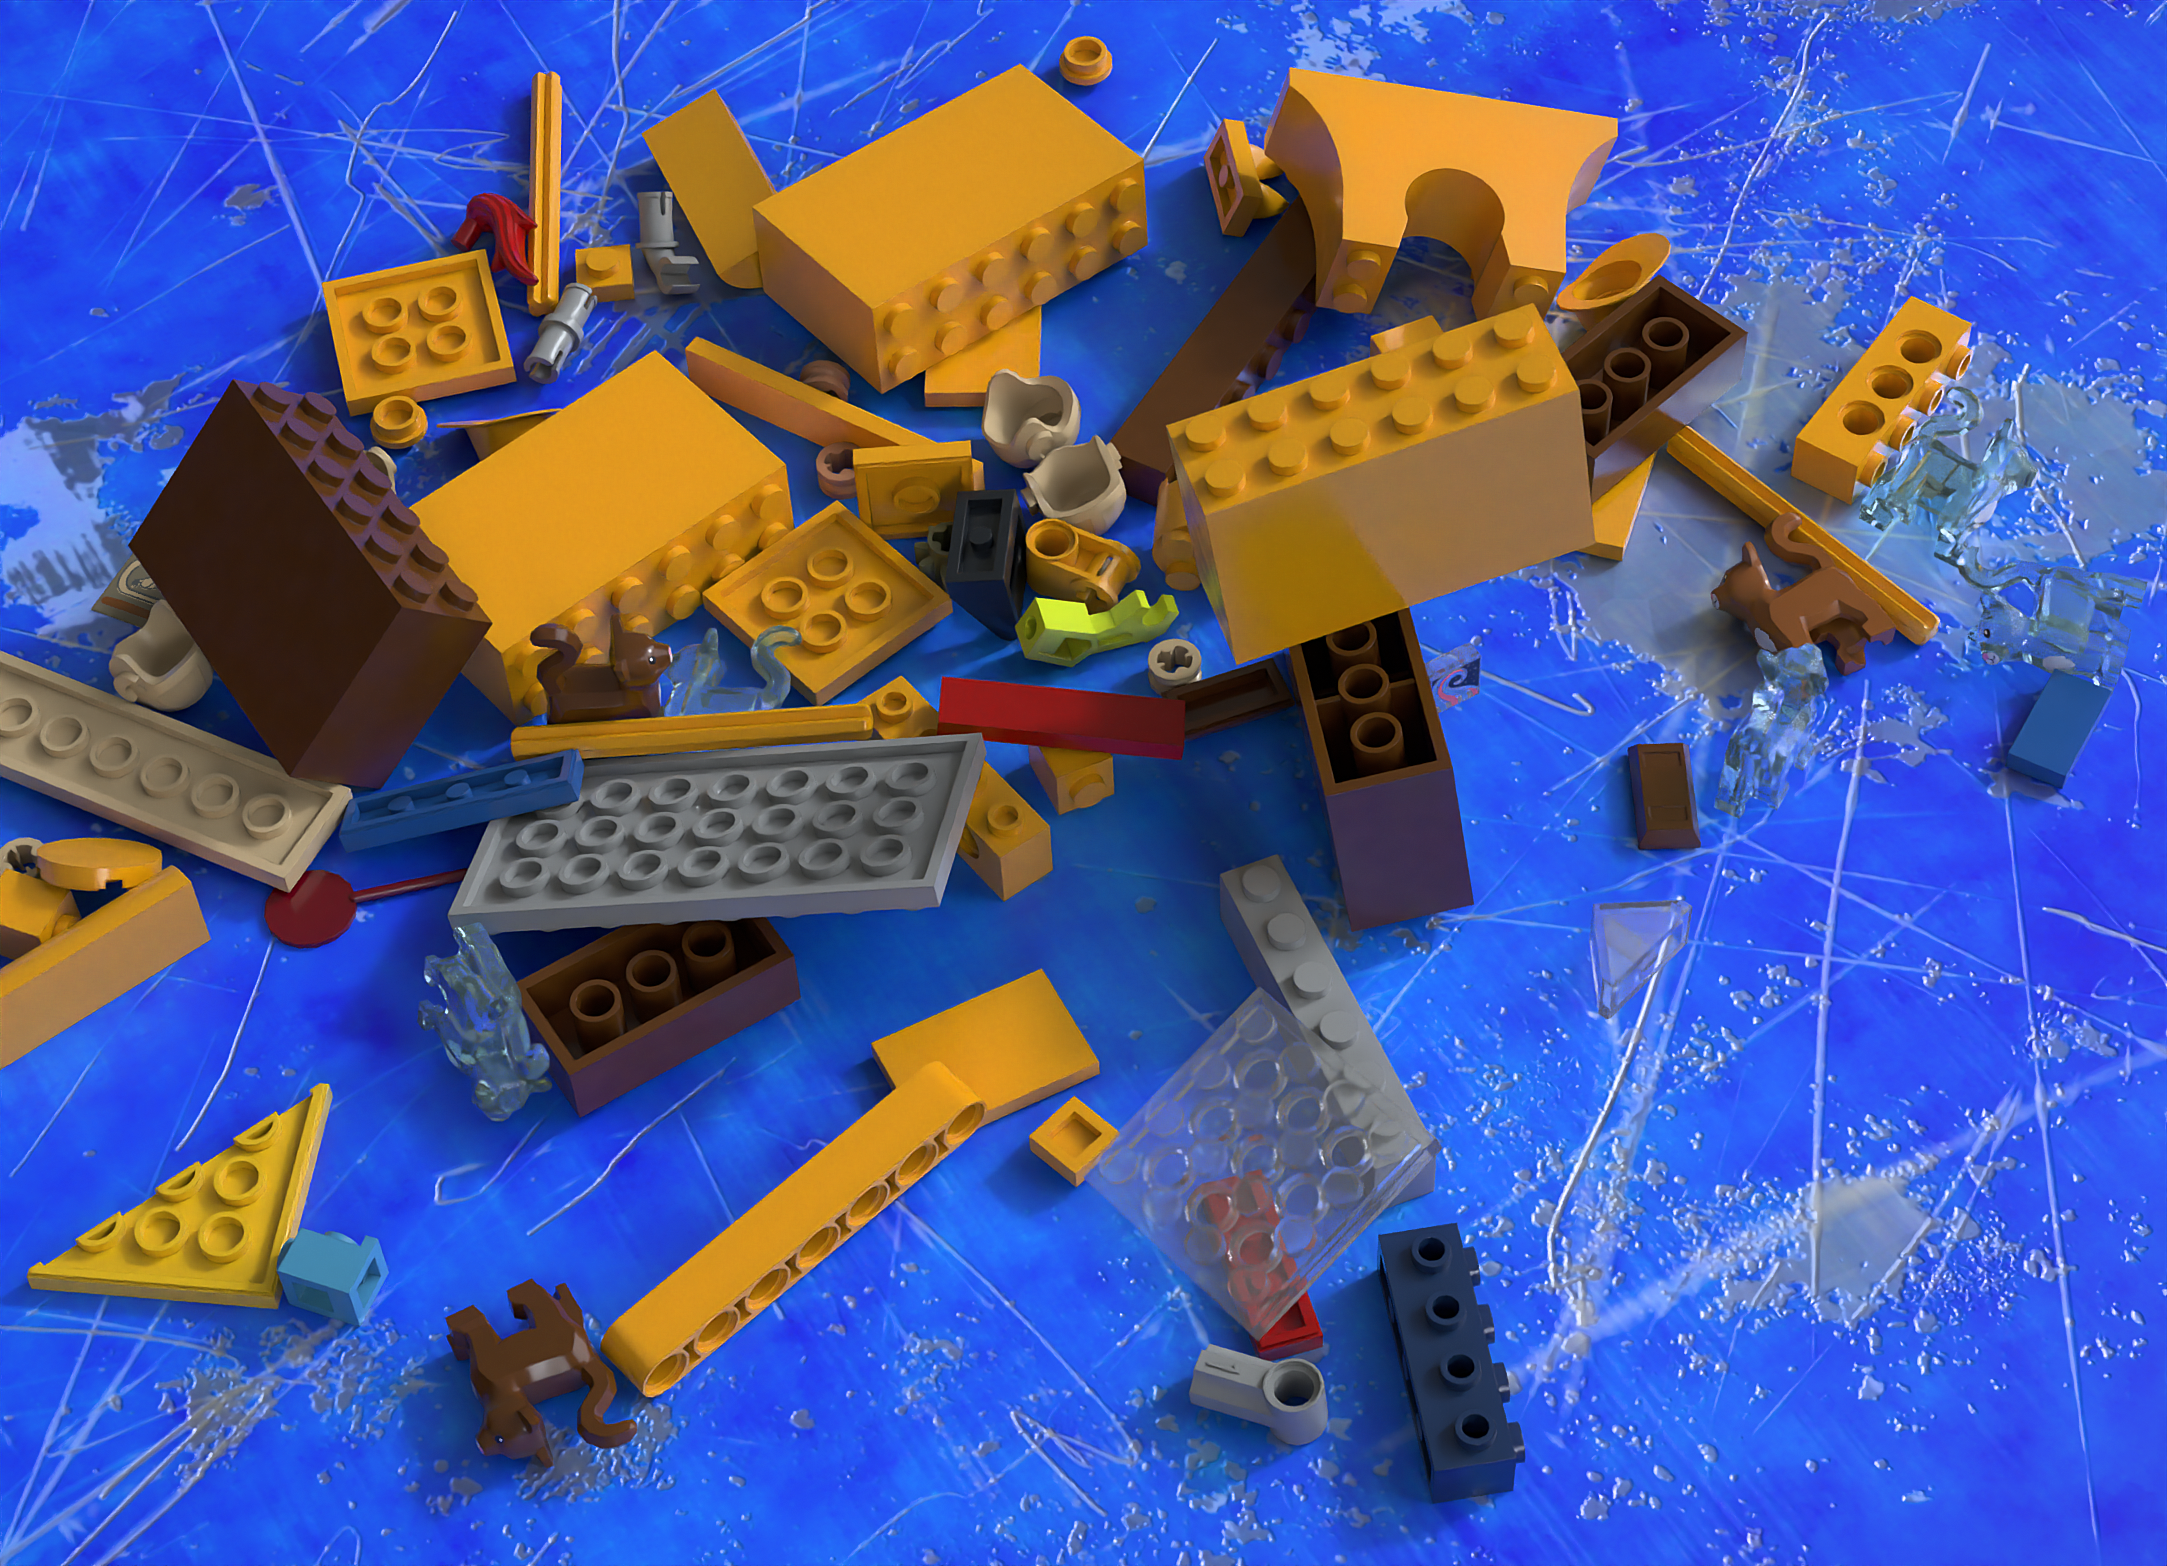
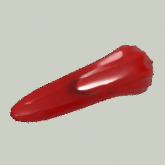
[451,193,539,286]

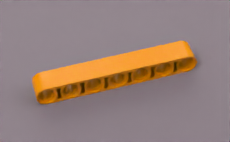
[600,1061,987,1398]

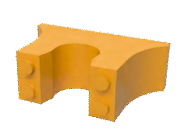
[1264,67,1618,321]

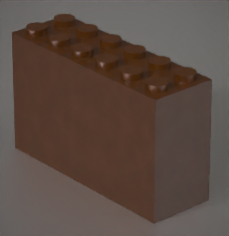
[128,379,493,789]
[1283,607,1474,932]

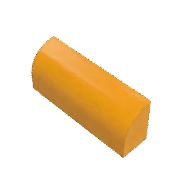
[642,88,777,289]
[0,865,211,1070]

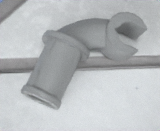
[635,192,700,294]

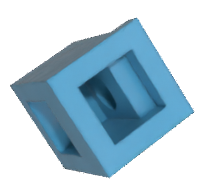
[276,1228,389,1327]

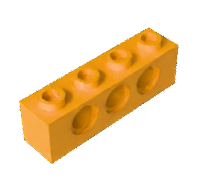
[1790,296,1973,505]
[856,675,1053,902]

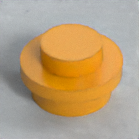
[1059,36,1113,86]
[370,396,428,449]

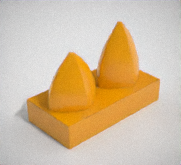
[1203,119,1289,237]

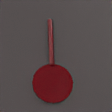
[264,868,468,948]

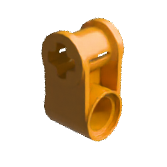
[1026,518,1141,615]

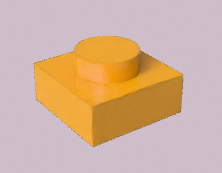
[575,244,635,304]
[1029,1096,1122,1188]

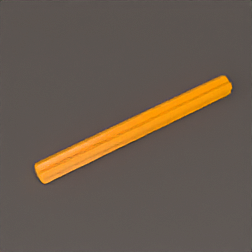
[527,71,562,317]
[1666,425,1940,646]
[510,703,873,762]

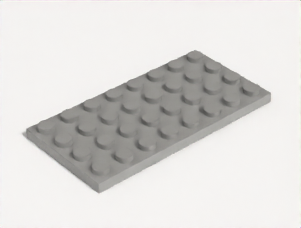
[447,733,987,935]

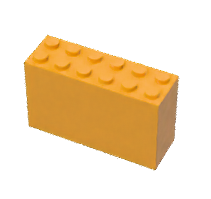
[752,64,1148,394]
[1166,303,1595,665]
[409,350,795,727]

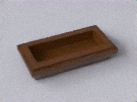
[1161,658,1295,742]
[1627,743,1701,850]

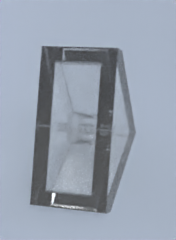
[1589,900,1693,1021]

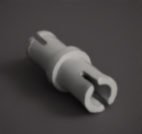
[524,283,598,384]

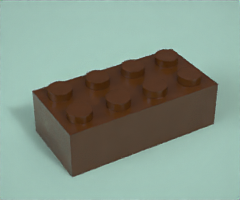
[1561,275,1748,505]
[508,917,801,1118]

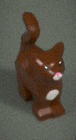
[529,614,672,760]
[445,1278,637,1469]

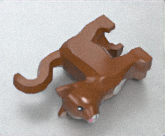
[1711,512,1896,694]

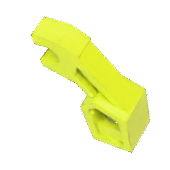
[1015,589,1179,667]

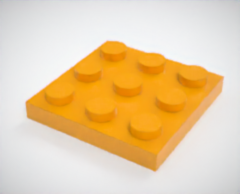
[321,249,517,417]
[702,500,953,706]

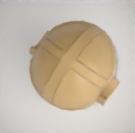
[981,369,1081,468]
[1020,435,1126,536]
[109,599,214,712]

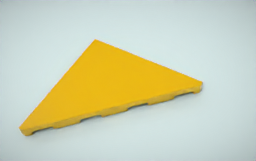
[27,1083,333,1309]

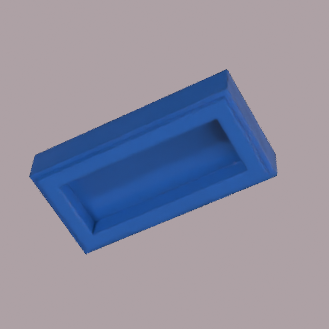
[2005,669,2112,789]

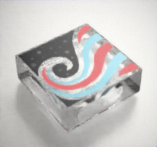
[1425,642,1482,714]

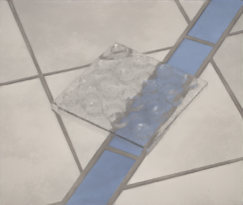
[1082,986,1443,1341]

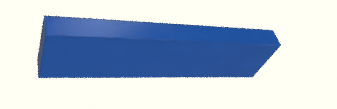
[339,749,585,853]

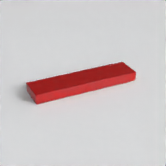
[937,676,1185,760]

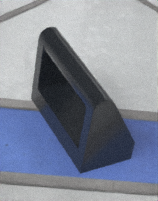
[945,489,1027,641]

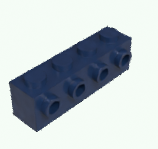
[1377,1223,1525,1504]

